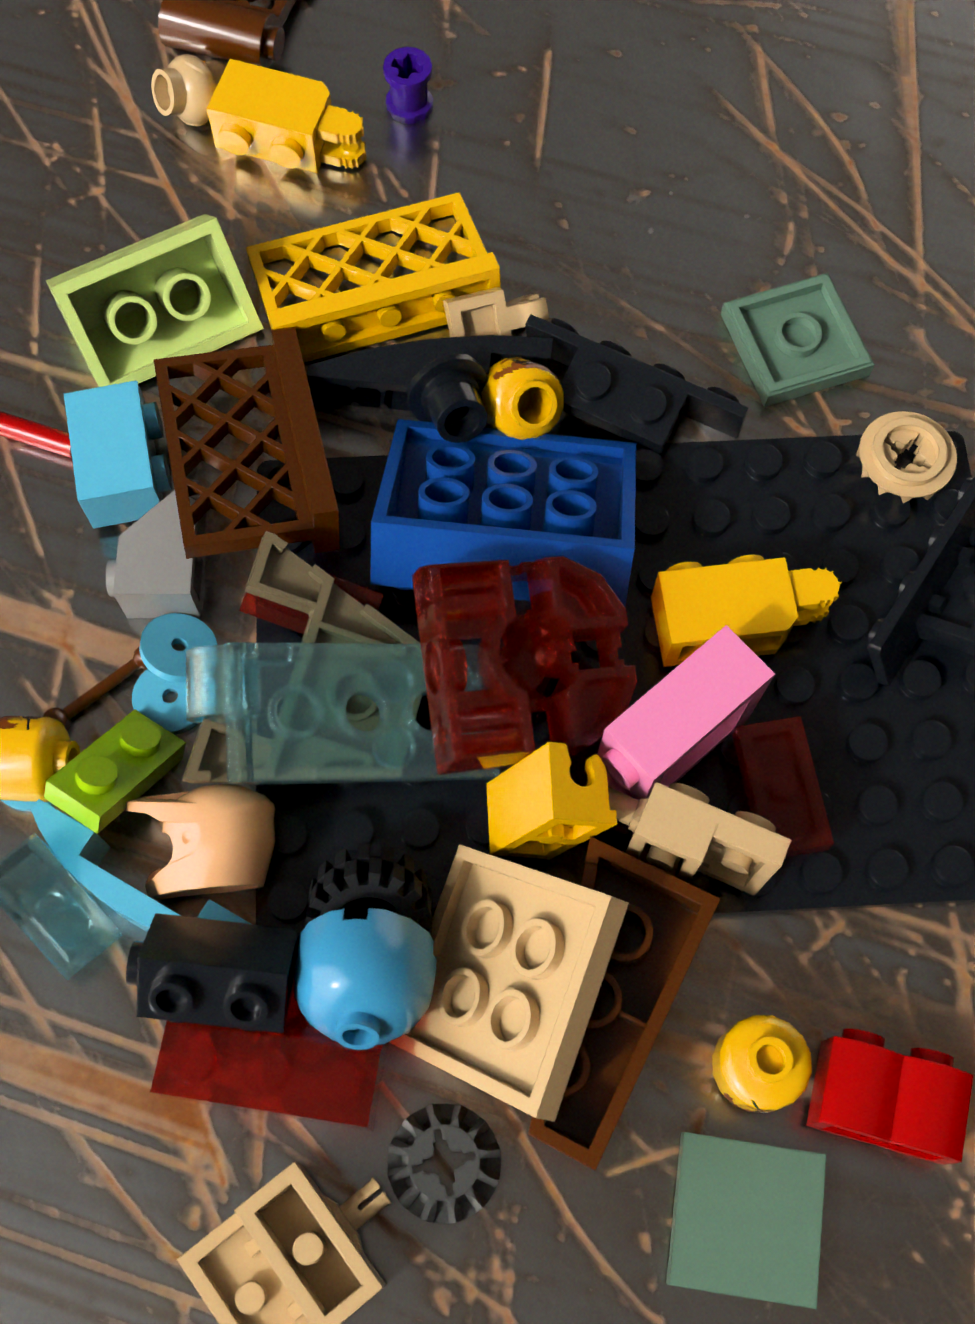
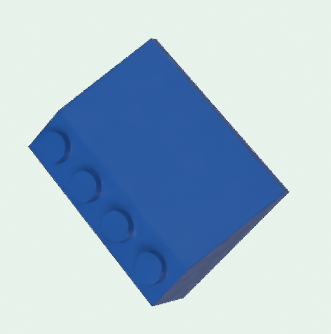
[370,419,636,611]

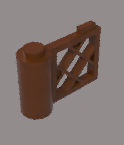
[158,0,296,68]

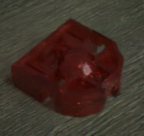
[412,556,637,775]

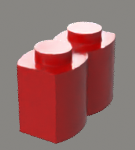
[806,1028,974,1165]

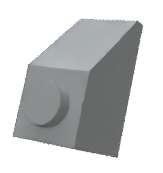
[106,480,209,619]

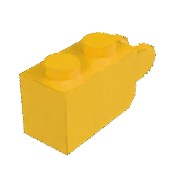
[206,59,367,173]
[651,554,842,667]

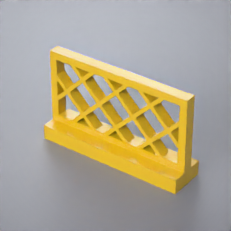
[246,192,501,363]

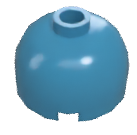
[294,908,437,1050]

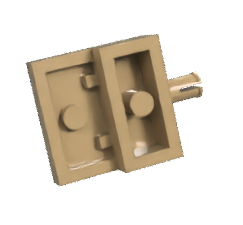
[608,782,791,895]
[177,1161,392,1324]

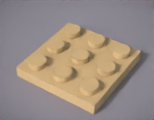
[389,844,629,1122]

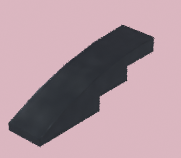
[306,335,553,418]

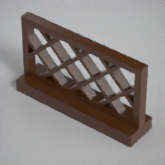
[153,327,340,559]

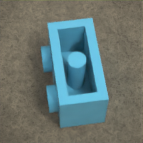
[63,380,172,529]

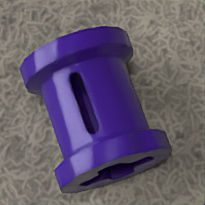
[383,47,434,124]

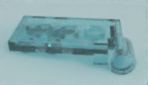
[185,642,500,785]

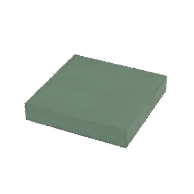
[720,273,875,407]
[666,1132,826,1309]

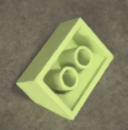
[46,214,264,387]

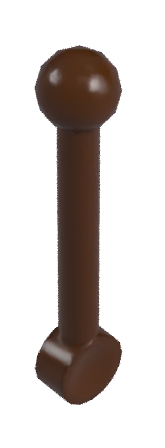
[43,647,148,730]

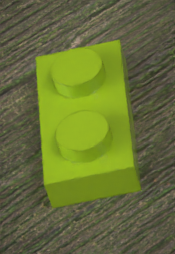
[44,709,186,834]

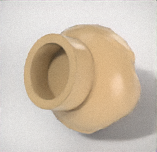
[151,54,226,126]

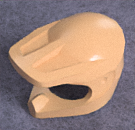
[126,784,275,900]

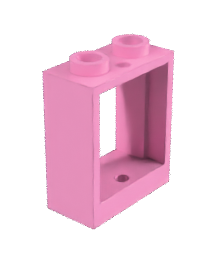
[597,625,775,800]

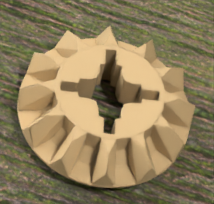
[856,411,957,503]

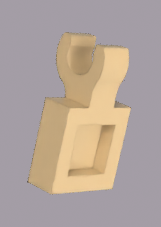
[443,287,549,337]

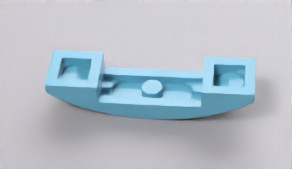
[31,799,251,932]

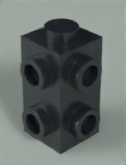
[126,913,298,1033]

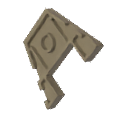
[182,531,434,784]

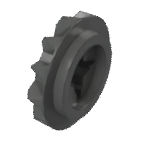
[388,1104,501,1224]

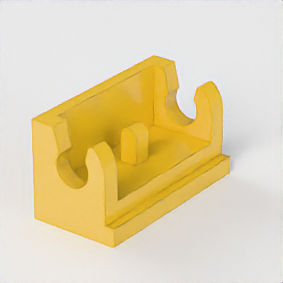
[487,742,617,860]

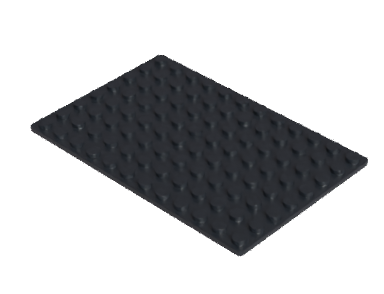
[256,431,975,936]

